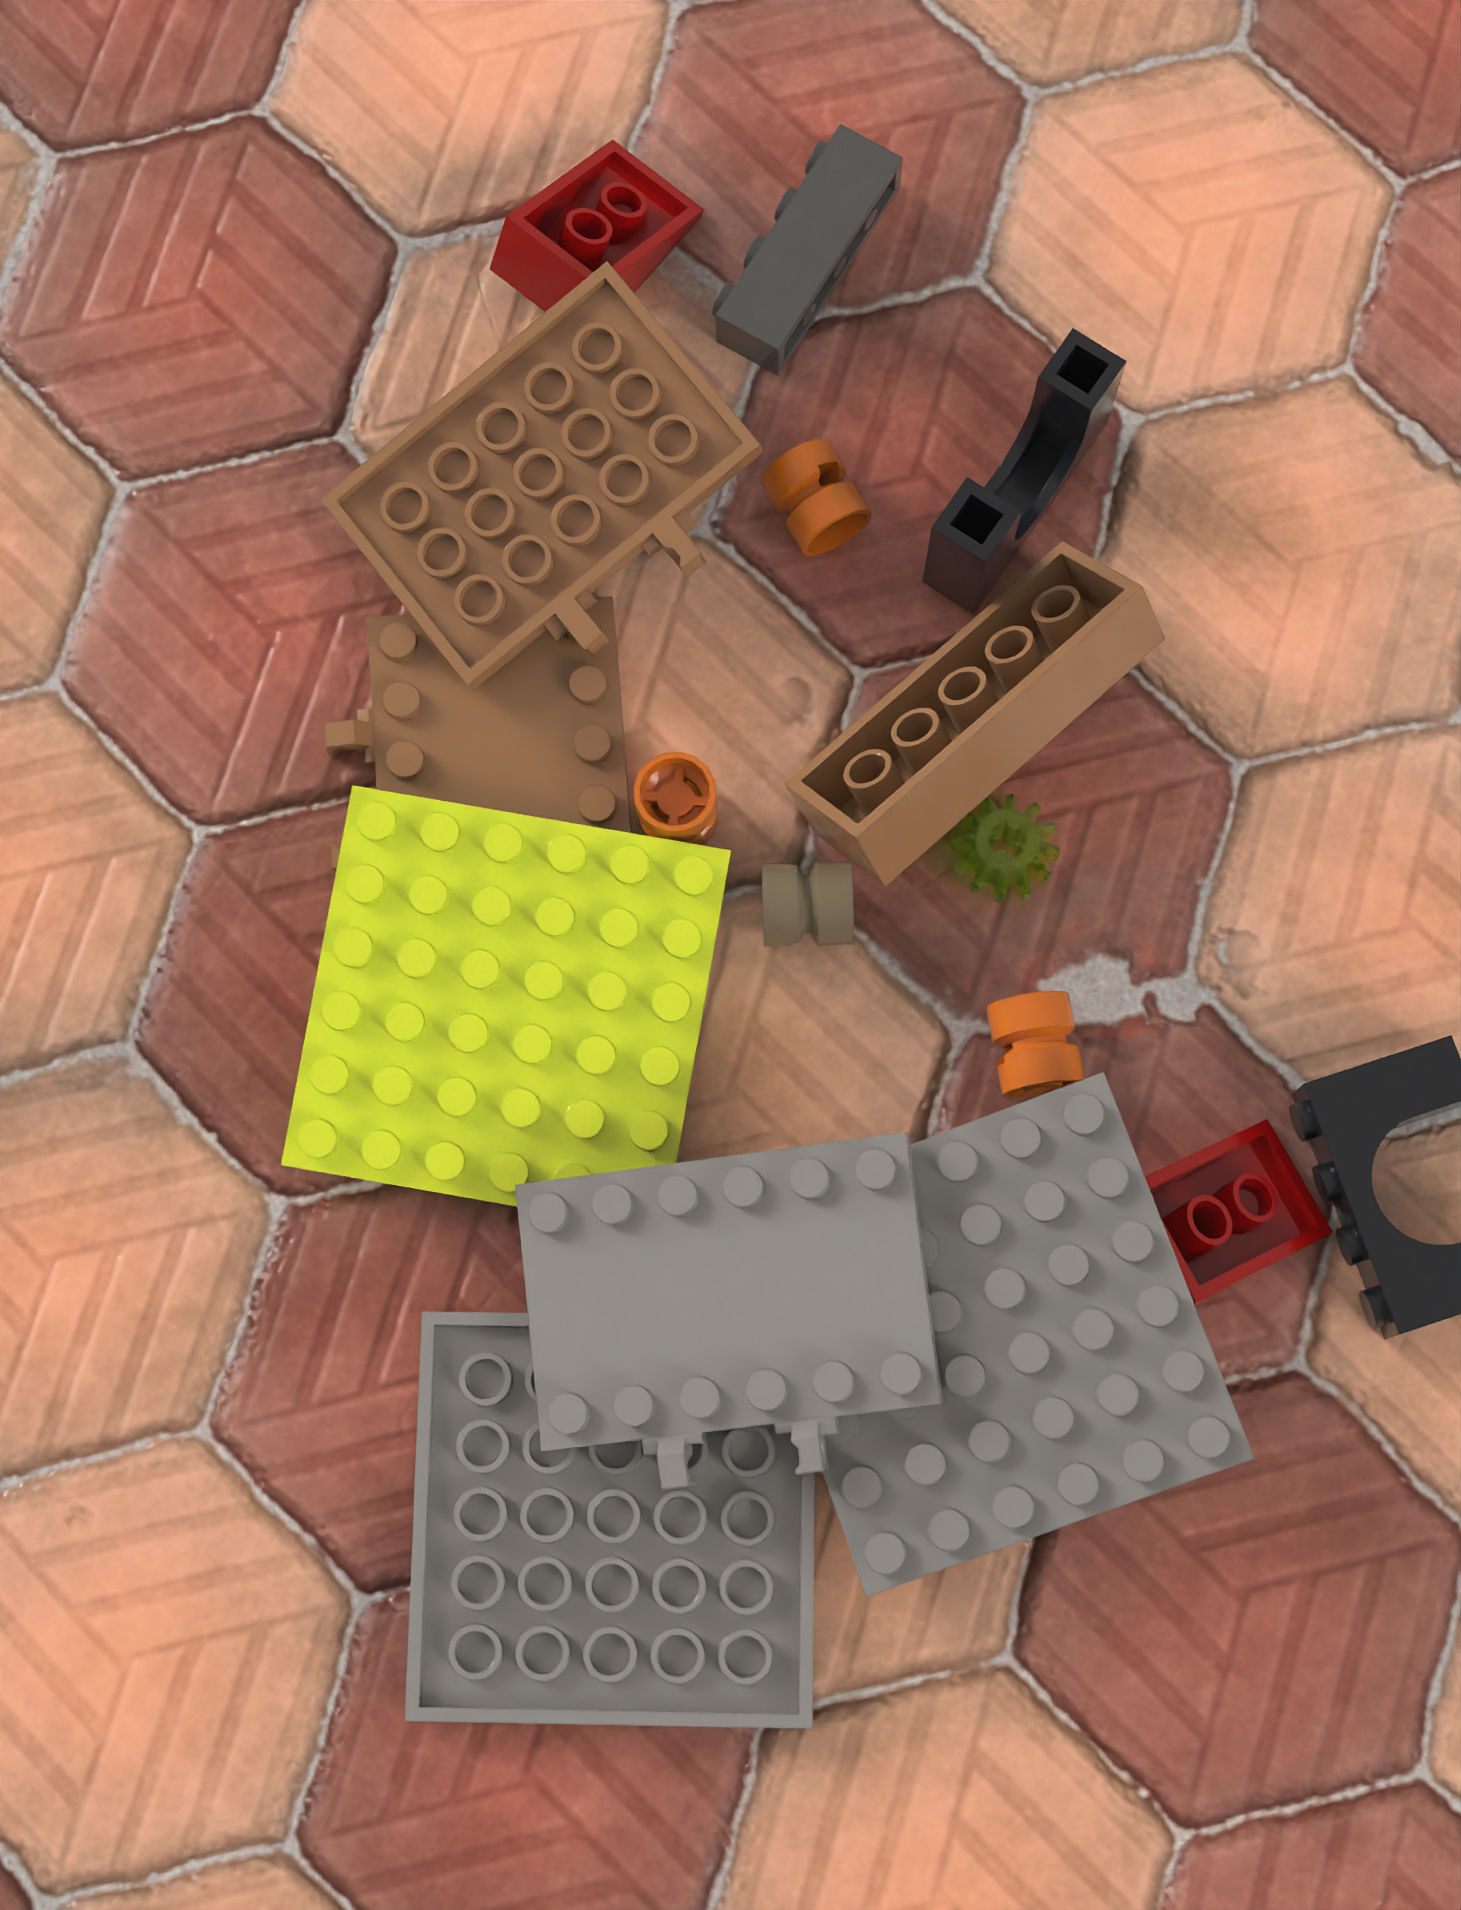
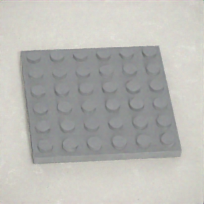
[823,1072,1254,1597]
[405,1311,815,1729]

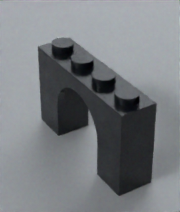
[922,328,1127,615]
[1289,1035,1461,1340]

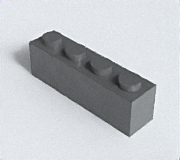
[712,124,903,376]

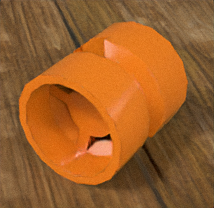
[761,438,872,557]
[633,752,719,846]
[986,991,1085,1099]

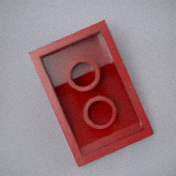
[489,139,704,312]
[1145,1119,1333,1306]

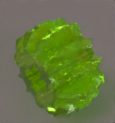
[951,793,1060,903]

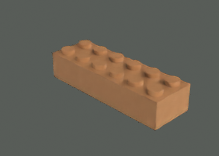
[785,541,1165,887]

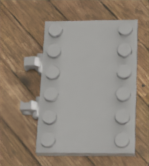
[515,1132,943,1490]

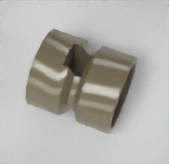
[762,861,854,946]

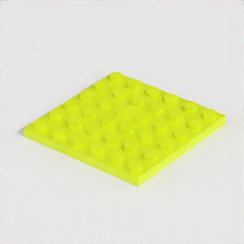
[281,785,731,1206]

